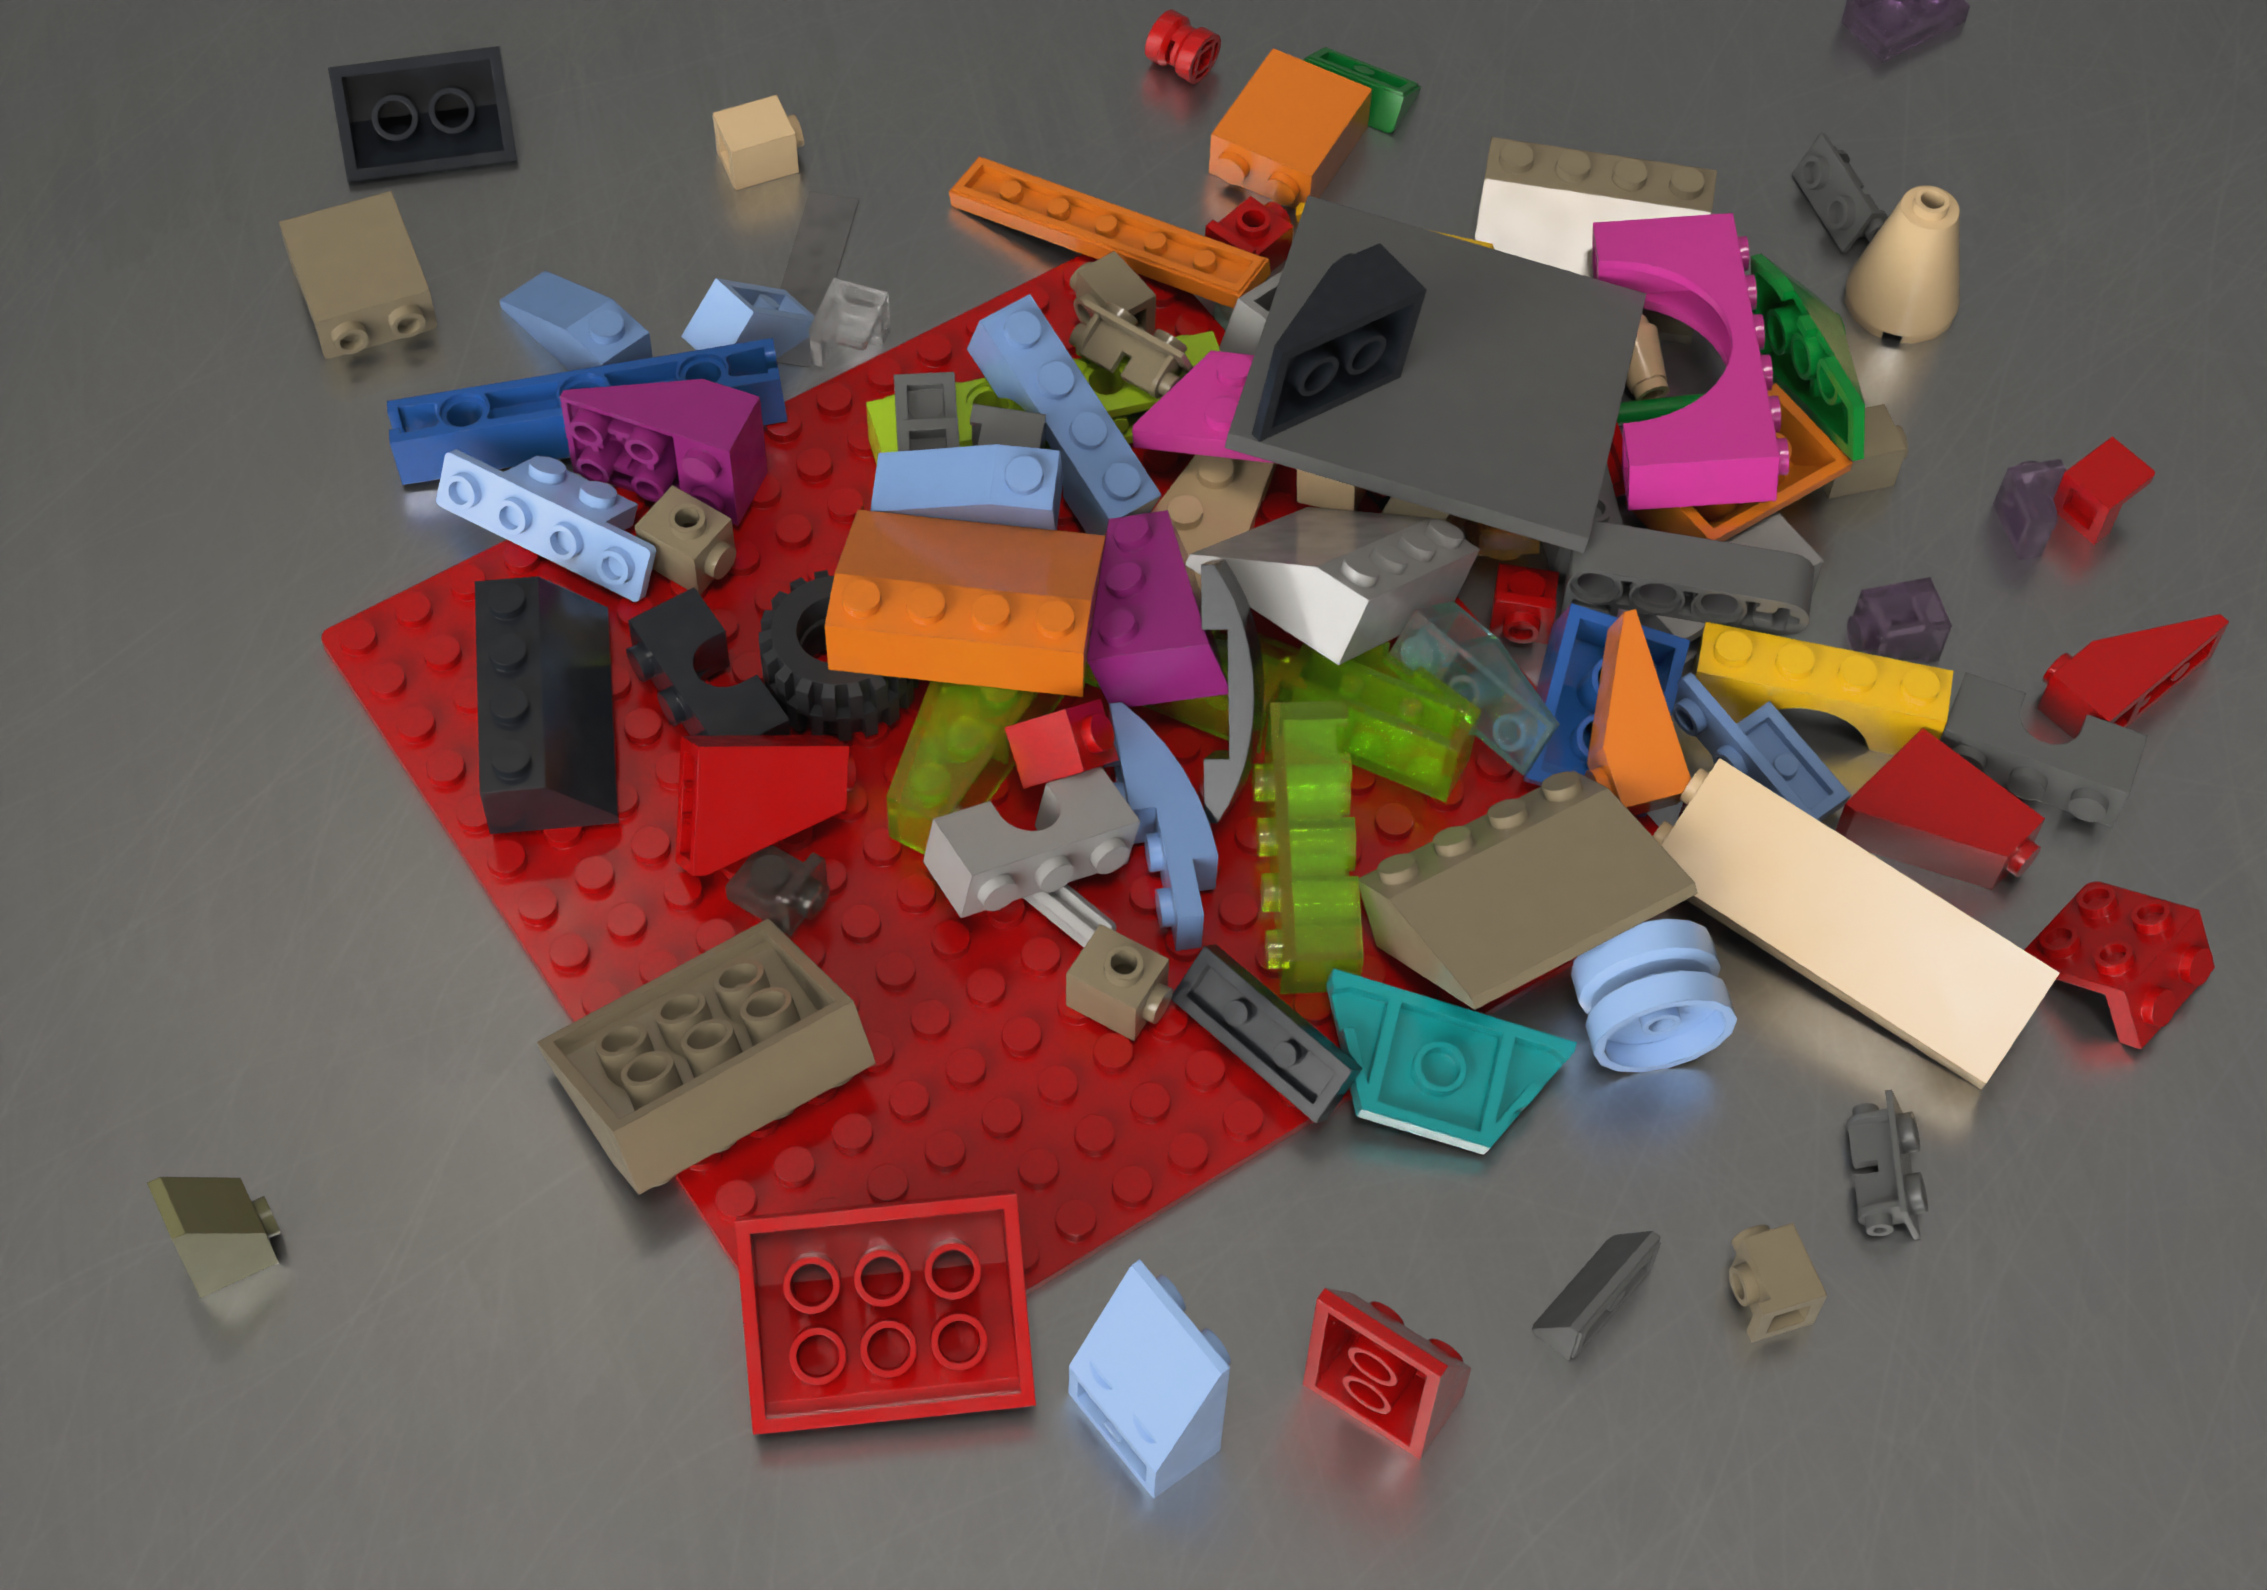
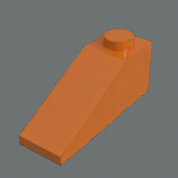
[1585,609,1691,816]

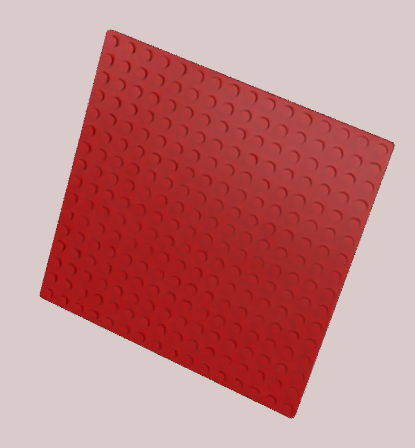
[321,254,1659,1296]

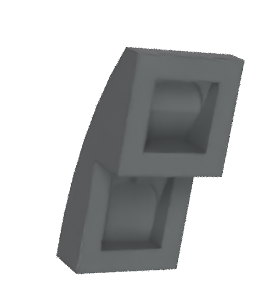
[894,372,959,452]

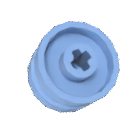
[1571,919,1737,1073]

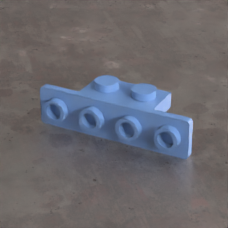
[1672,672,1851,822]

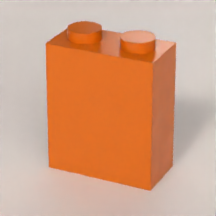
[1209,48,1372,210]

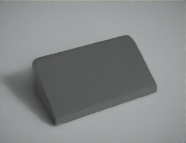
[1532,1231,1661,1361]

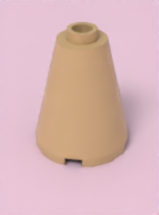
[1845,186,1960,344]

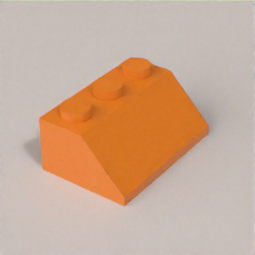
[1625,383,1853,542]

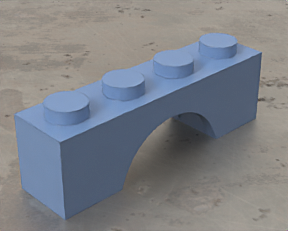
[967,294,1161,539]

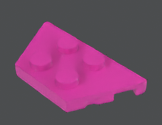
[1132,350,1278,464]

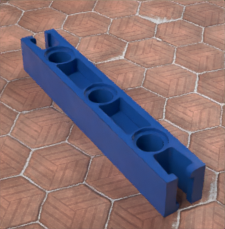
[387,338,788,485]

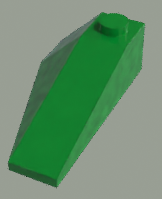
[1751,253,1865,461]

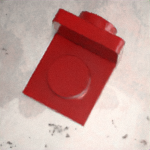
[1489,563,1559,645]

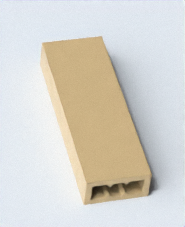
[1653,758,2059,1090]

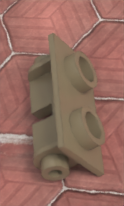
[1069,299,1193,399]

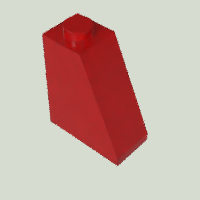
[1835,728,2045,890]
[675,735,856,876]

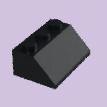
[328,46,517,182]

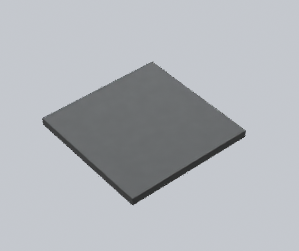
[1225,195,1646,553]

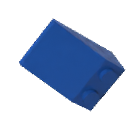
[1523,603,1690,818]

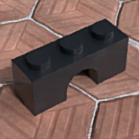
[626,587,791,736]

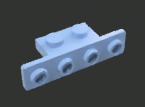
[436,449,656,602]

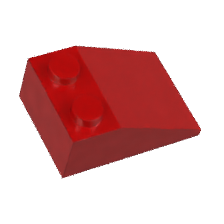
[1303,1288,1471,1460]

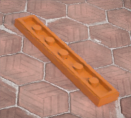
[949,156,1271,309]

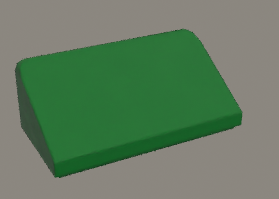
[1303,47,1421,133]

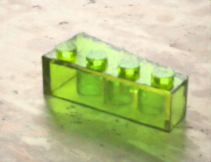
[1252,701,1364,994]

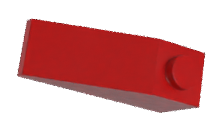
[2037,614,2229,739]

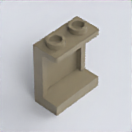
[279,191,437,359]

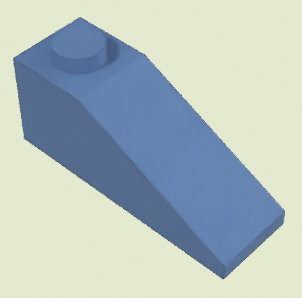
[499,271,653,371]
[870,444,1064,530]

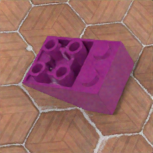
[560,379,768,526]

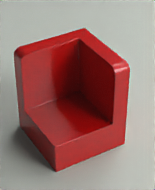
[2050,436,2155,545]

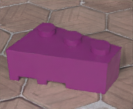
[1087,510,1228,707]

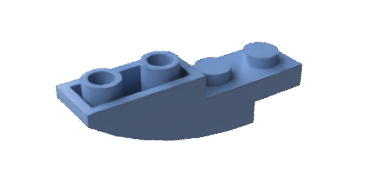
[1103,702,1218,951]

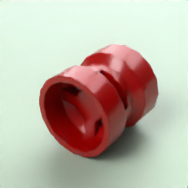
[1145,9,1221,84]

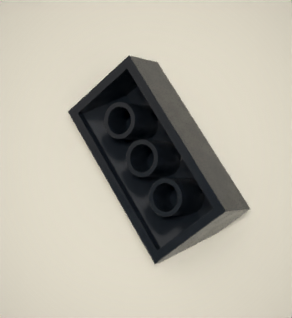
[475,576,619,834]

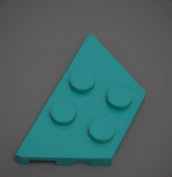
[1326,969,1577,1155]

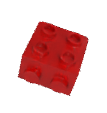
[2024,881,2215,1049]

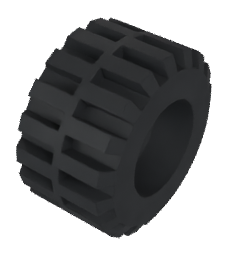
[759,570,919,741]

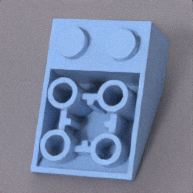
[1068,1259,1231,1499]

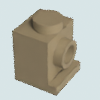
[1070,251,1156,335]
[1729,1223,1827,1343]

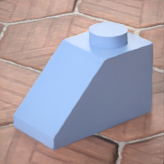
[681,278,822,358]

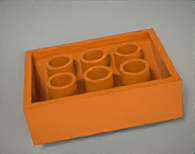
[825,510,1106,697]

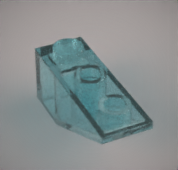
[1386,601,1560,775]

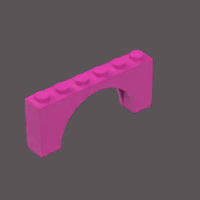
[1591,213,1789,510]

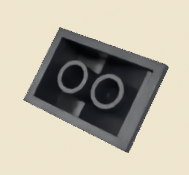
[1252,243,1427,442]

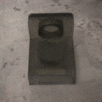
[725,845,830,936]

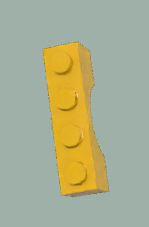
[1692,622,1954,755]

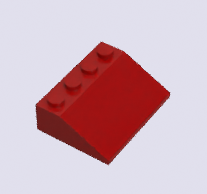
[734,1190,1036,1435]

